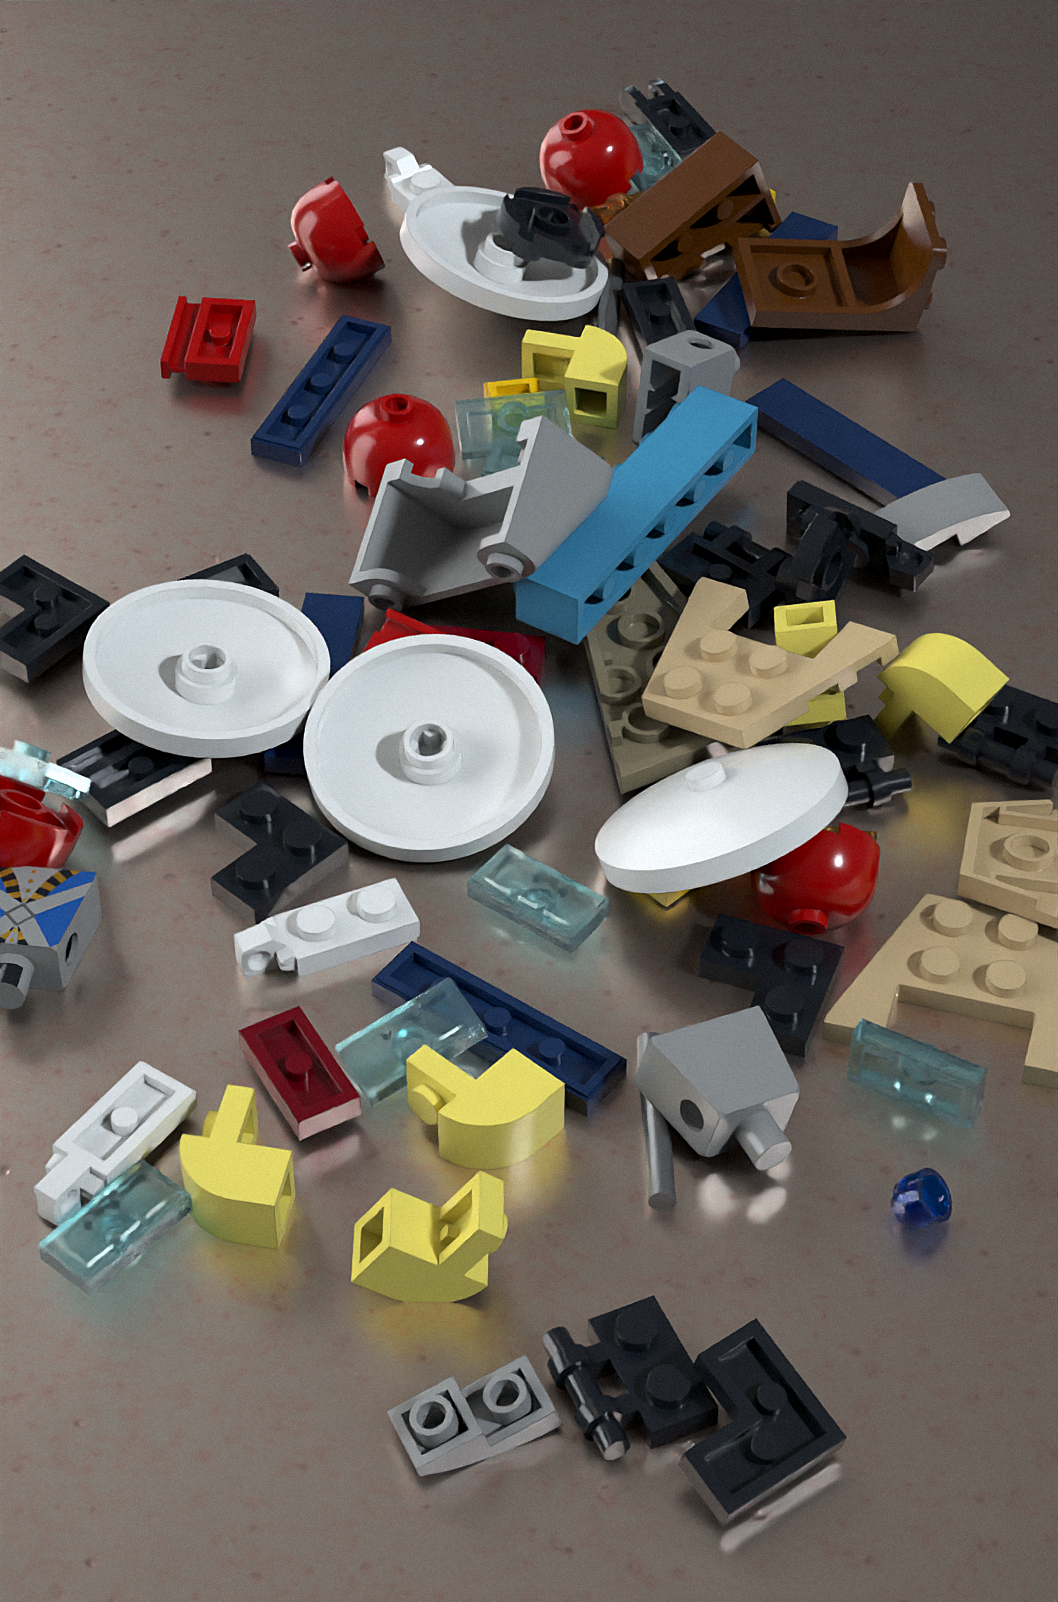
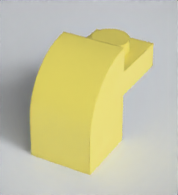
[522,325,627,429]
[774,600,847,728]
[873,633,1009,744]
[406,1045,565,1170]
[179,1084,296,1250]
[351,1171,508,1302]

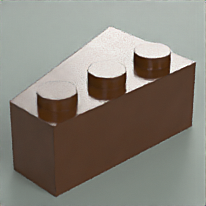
[603,131,782,281]

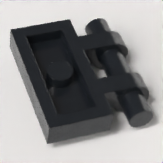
[656,521,793,629]
[937,684,1058,789]
[755,714,912,817]
[541,1295,719,1460]

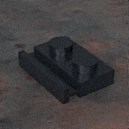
[56,729,212,828]

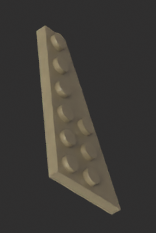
[583,561,784,794]

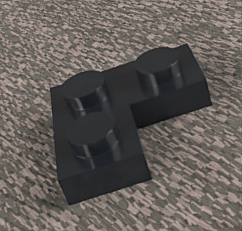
[0,555,110,684]
[210,781,349,926]
[698,914,845,1058]
[678,1318,847,1526]

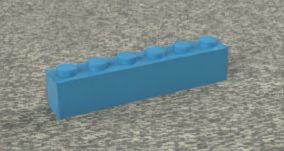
[512,385,758,645]

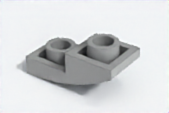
[875,472,1010,551]
[387,1354,563,1476]

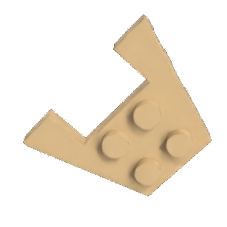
[641,577,899,750]
[957,799,1058,929]
[822,893,1058,1090]

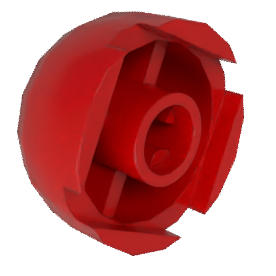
[539,109,644,211]
[288,176,385,285]
[343,394,455,498]
[0,775,84,869]
[751,822,880,938]

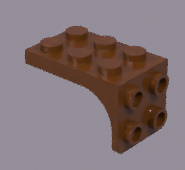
[733,182,947,332]

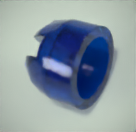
[890,1168,952,1229]

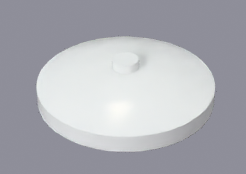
[400,186,608,321]
[82,579,330,758]
[303,634,555,862]
[595,743,848,893]

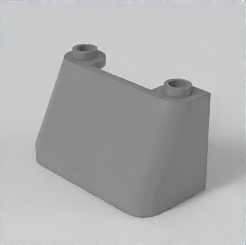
[349,415,614,612]

